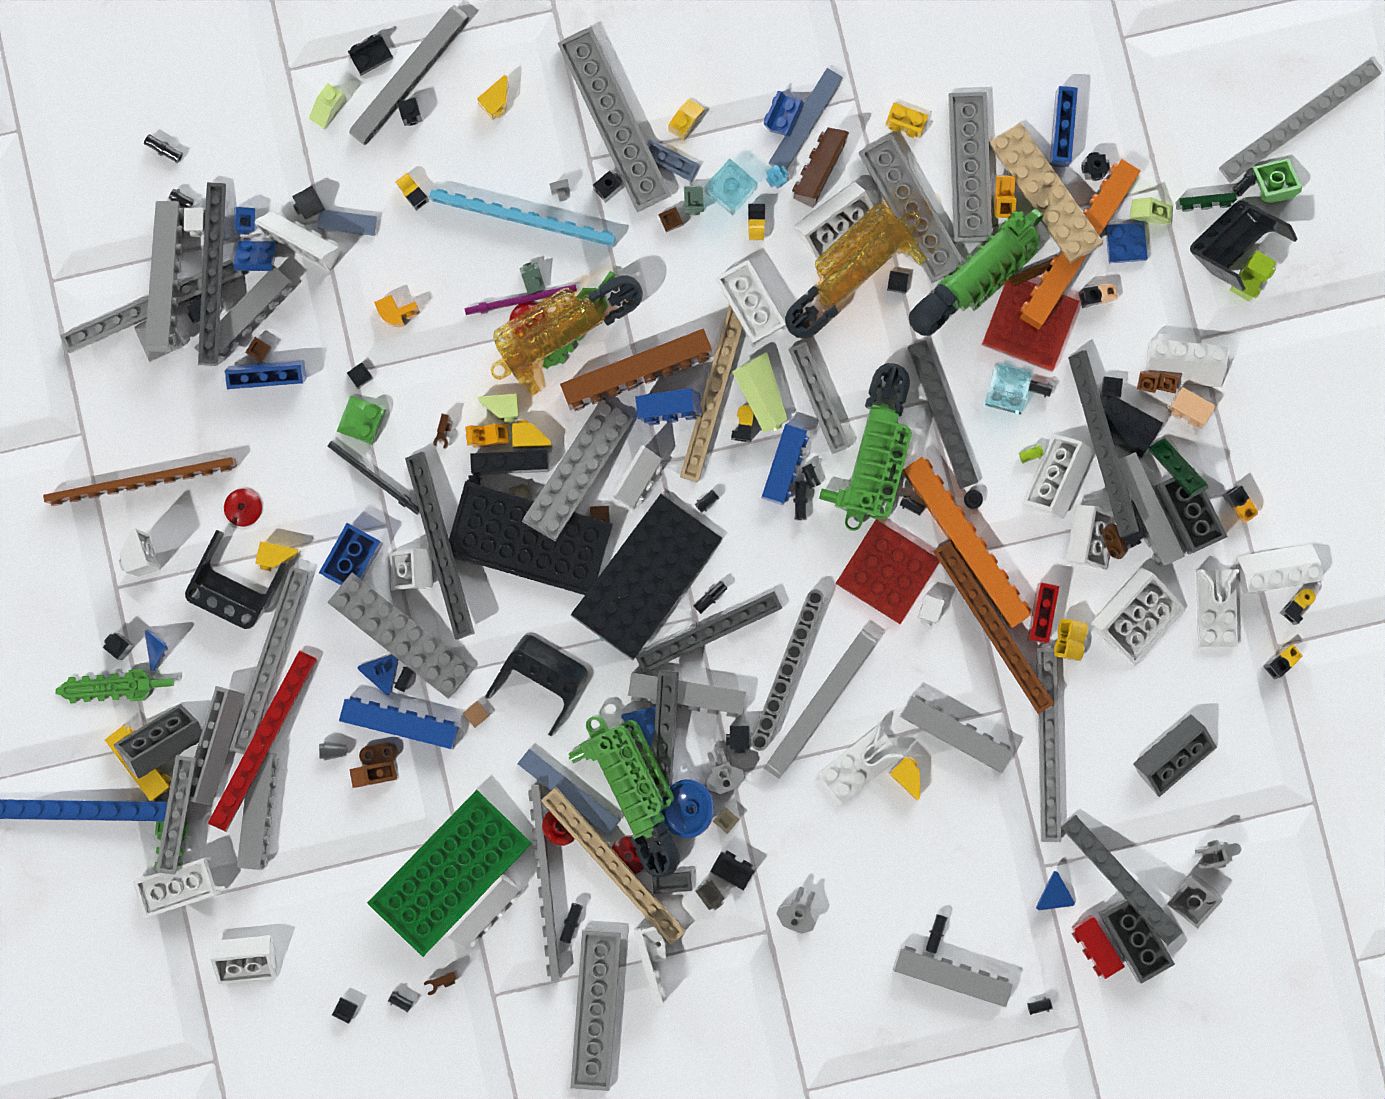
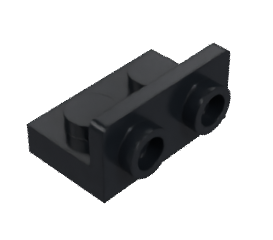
[348,34,394,76]
[710,850,755,891]

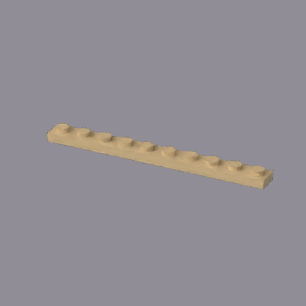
[680,305,743,483]
[541,787,686,945]

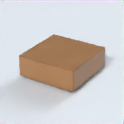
[463,701,490,728]

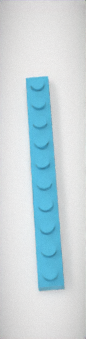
[429,189,616,247]

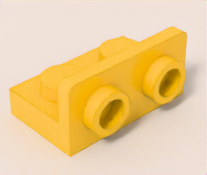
[885,102,929,138]

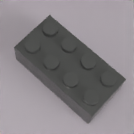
[1155,468,1228,555]
[1098,898,1175,984]

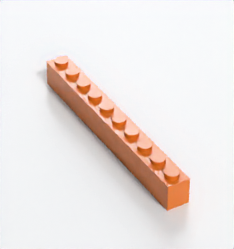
[1020,159,1141,330]
[902,457,1031,629]

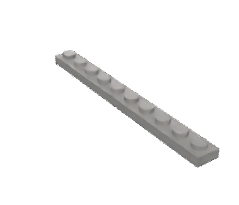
[1219,58,1382,183]
[60,258,243,354]
[229,566,310,755]
[1036,648,1061,842]
[528,784,560,981]

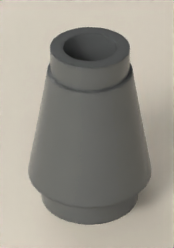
[319,742,347,761]

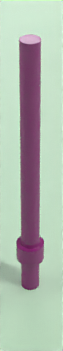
[464,284,577,315]

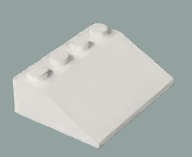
[254,212,341,271]
[1091,567,1186,666]
[445,873,521,948]

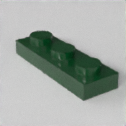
[1175,192,1237,212]

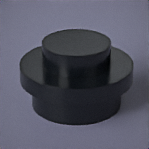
[964,490,983,509]

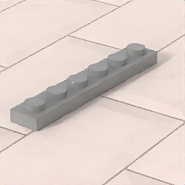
[788,342,850,454]
[155,755,196,875]

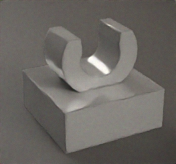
[549,179,570,202]

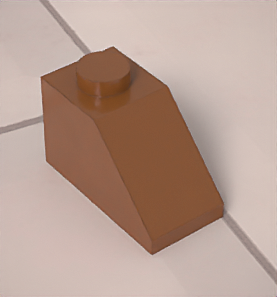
[349,761,397,788]

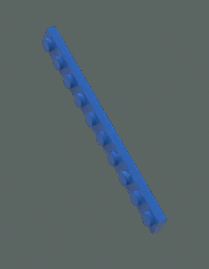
[0,799,167,821]

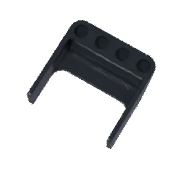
[1190,201,1298,291]
[185,530,289,629]
[485,635,588,737]

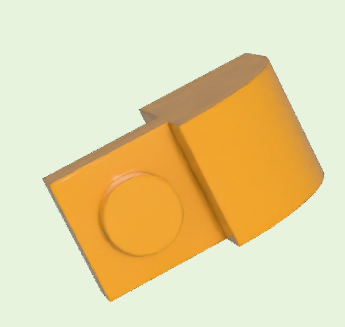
[993,175,1016,218]
[374,295,420,327]
[465,423,509,448]

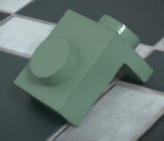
[684,185,704,215]
[519,262,546,294]

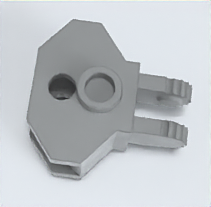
[705,748,745,794]
[1194,840,1242,869]
[776,886,816,934]

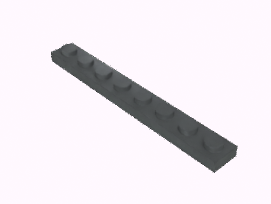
[908,340,979,489]
[636,591,783,674]
[1061,815,1183,946]

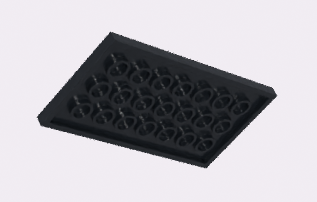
[449,481,613,595]
[570,494,722,661]

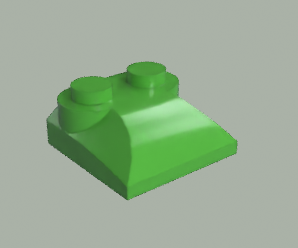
[1252,158,1302,204]
[337,396,386,445]

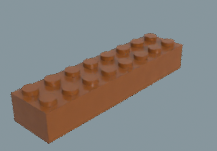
[560,328,712,412]

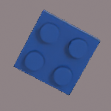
[1105,222,1148,264]
[233,240,278,271]

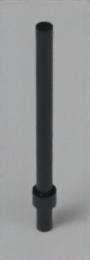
[327,441,420,515]

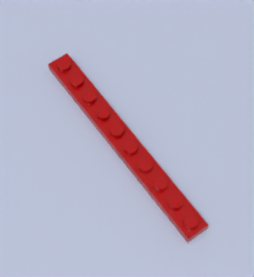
[208,650,317,832]

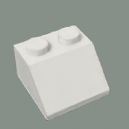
[389,549,433,591]

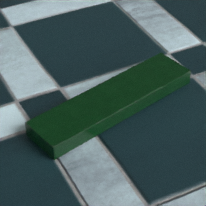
[1149,438,1208,497]

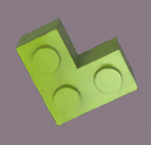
[1229,250,1276,302]

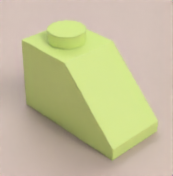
[309,83,346,129]
[1130,197,1172,225]
[478,393,520,423]

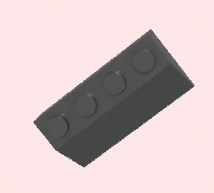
[114,704,202,779]
[1133,714,1217,797]

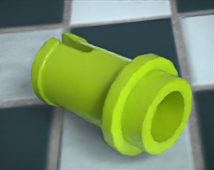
[1018,444,1044,464]

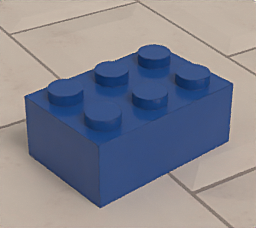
[635,388,702,426]
[319,523,383,585]

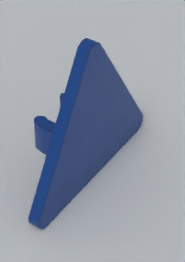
[145,630,168,672]
[357,655,398,695]
[621,706,656,746]
[1036,871,1075,910]

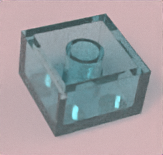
[704,158,758,216]

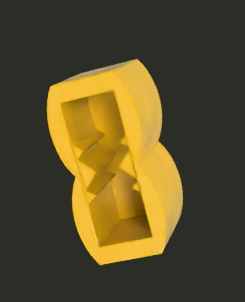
[1054,619,1088,661]

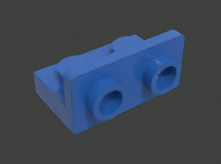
[764,91,804,137]

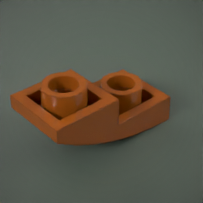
[1137,371,1180,394]

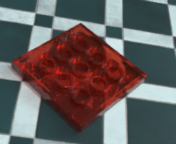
[981,278,1080,372]
[835,519,940,625]

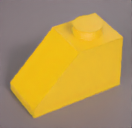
[477,74,509,120]
[668,99,705,140]
[512,420,552,449]
[255,541,301,571]
[888,757,920,801]

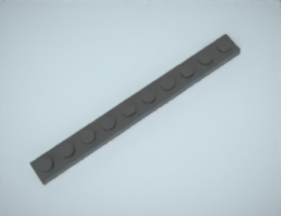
[198,182,226,366]
[1068,350,1139,538]
[405,452,475,640]

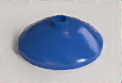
[662,779,714,838]

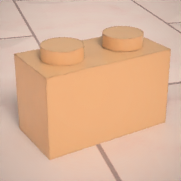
[1168,387,1216,428]

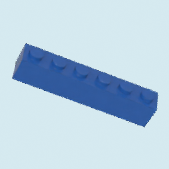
[339,696,459,749]

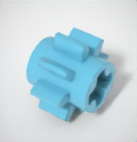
[766,165,789,189]

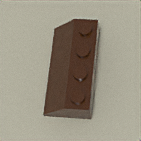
[792,127,849,208]

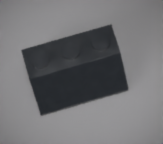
[1103,395,1163,459]

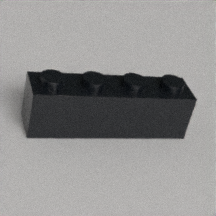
[470,450,549,475]

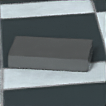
[652,871,692,894]

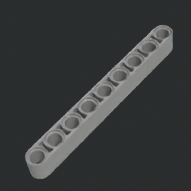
[349,5,470,145]
[751,589,824,751]
[763,629,878,779]

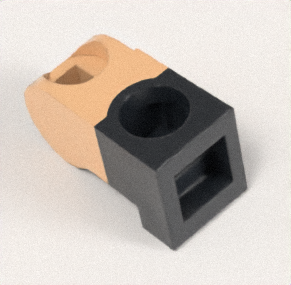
[1078,284,1118,309]

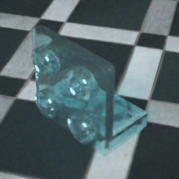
[984,363,1031,415]

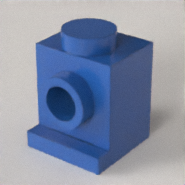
[233,207,255,235]

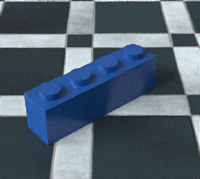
[1049,86,1078,167]
[224,360,307,389]
[761,424,809,505]

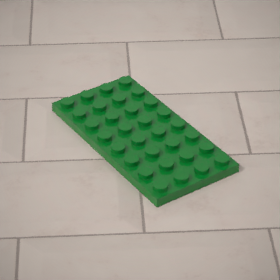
[367,789,532,957]

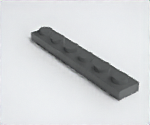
[652,670,679,787]

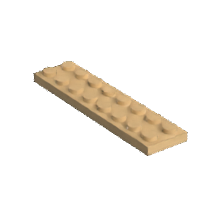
[989,123,1103,264]

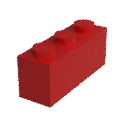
[1027,582,1060,644]
[1071,915,1125,979]

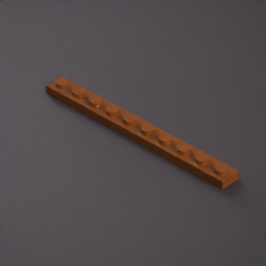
[43,457,237,506]
[933,541,1054,714]

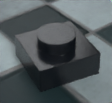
[887,271,909,294]
[347,362,374,389]
[1101,376,1123,398]
[332,997,359,1024]

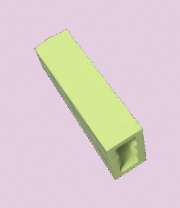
[732,352,787,432]

